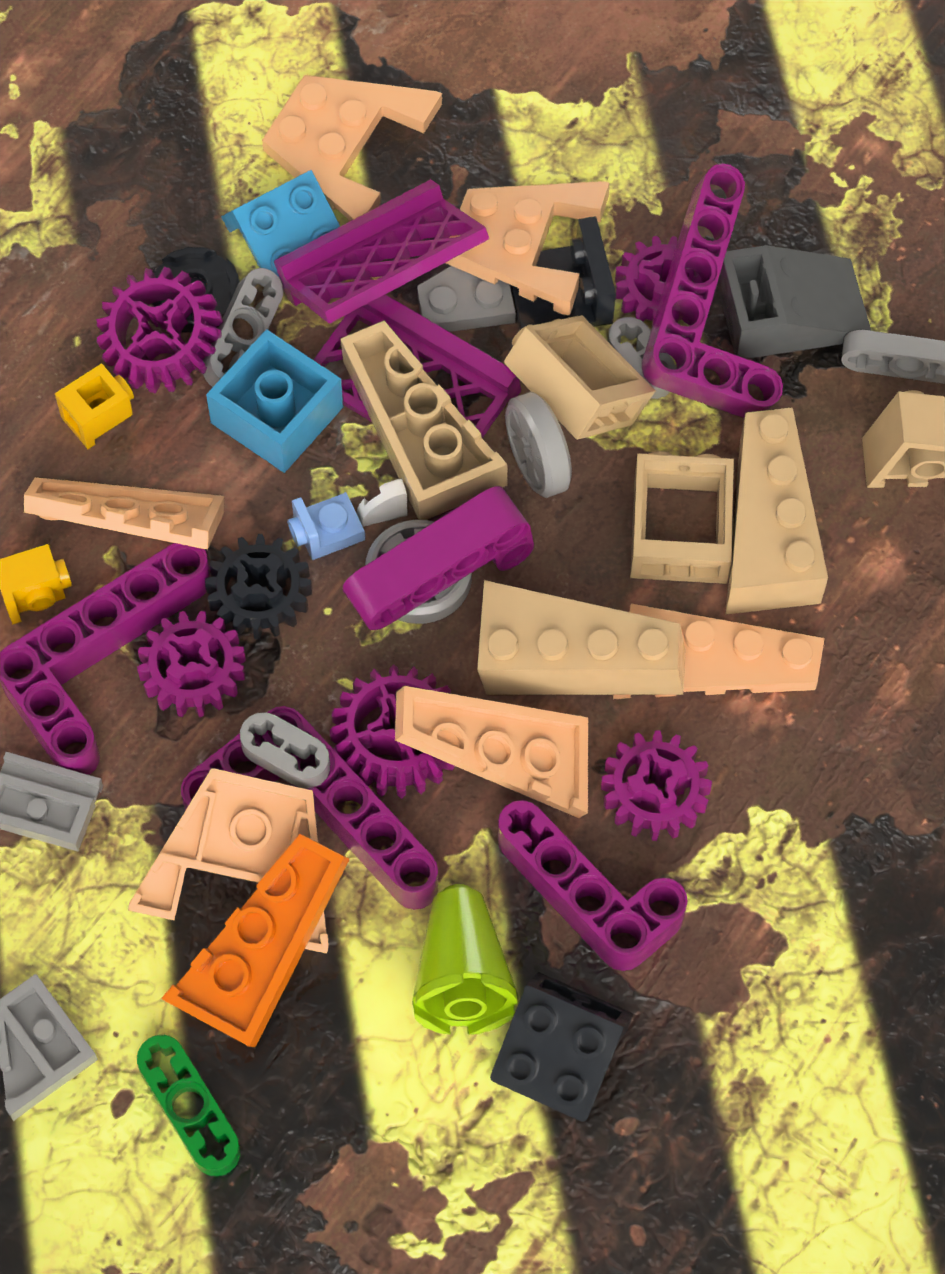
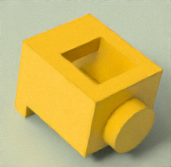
[55,363,134,449]
[0,544,72,625]

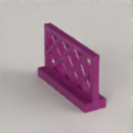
[274,180,489,324]
[314,294,522,438]

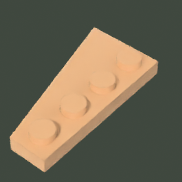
[24,477,224,550]
[613,604,824,699]
[395,686,588,818]

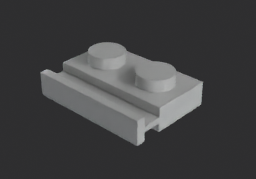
[0,752,103,851]

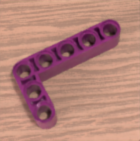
[641,163,783,418]
[0,543,211,775]
[181,706,438,910]

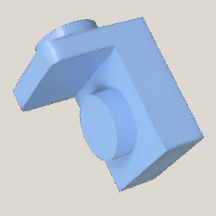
[287,493,365,560]

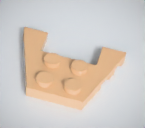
[262,75,442,222]
[445,181,609,316]
[128,768,329,953]

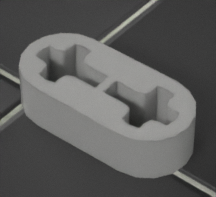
[608,317,676,399]
[240,712,330,789]

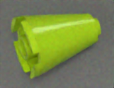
[412,884,518,1035]

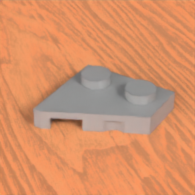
[417,266,515,332]
[0,974,98,1121]

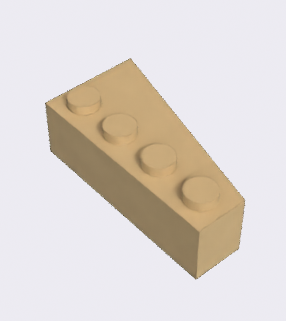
[340,321,507,520]
[862,390,945,488]
[725,408,828,615]
[477,580,685,695]

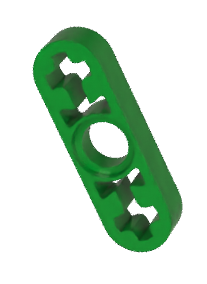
[137,1035,241,1176]

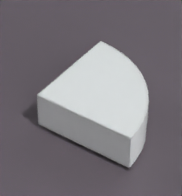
[357,479,407,527]

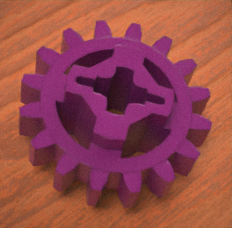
[615,236,713,326]
[137,611,246,717]
[601,730,712,841]

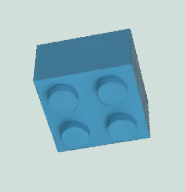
[206,329,343,473]

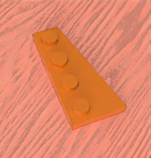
[161,834,350,1047]

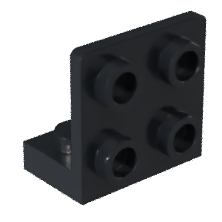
[510,216,616,330]
[490,972,634,1121]

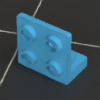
[221,170,340,289]

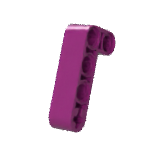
[342,486,534,630]
[498,800,688,971]

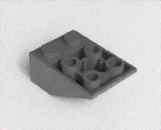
[717,245,871,359]

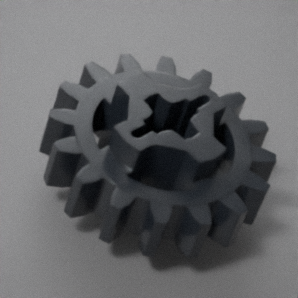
[205,534,312,639]

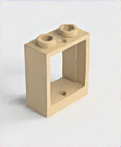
[503,315,655,440]
[630,451,734,584]

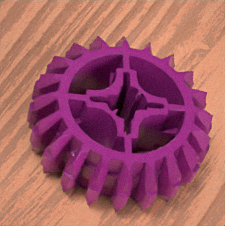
[96,266,223,394]
[330,664,455,799]

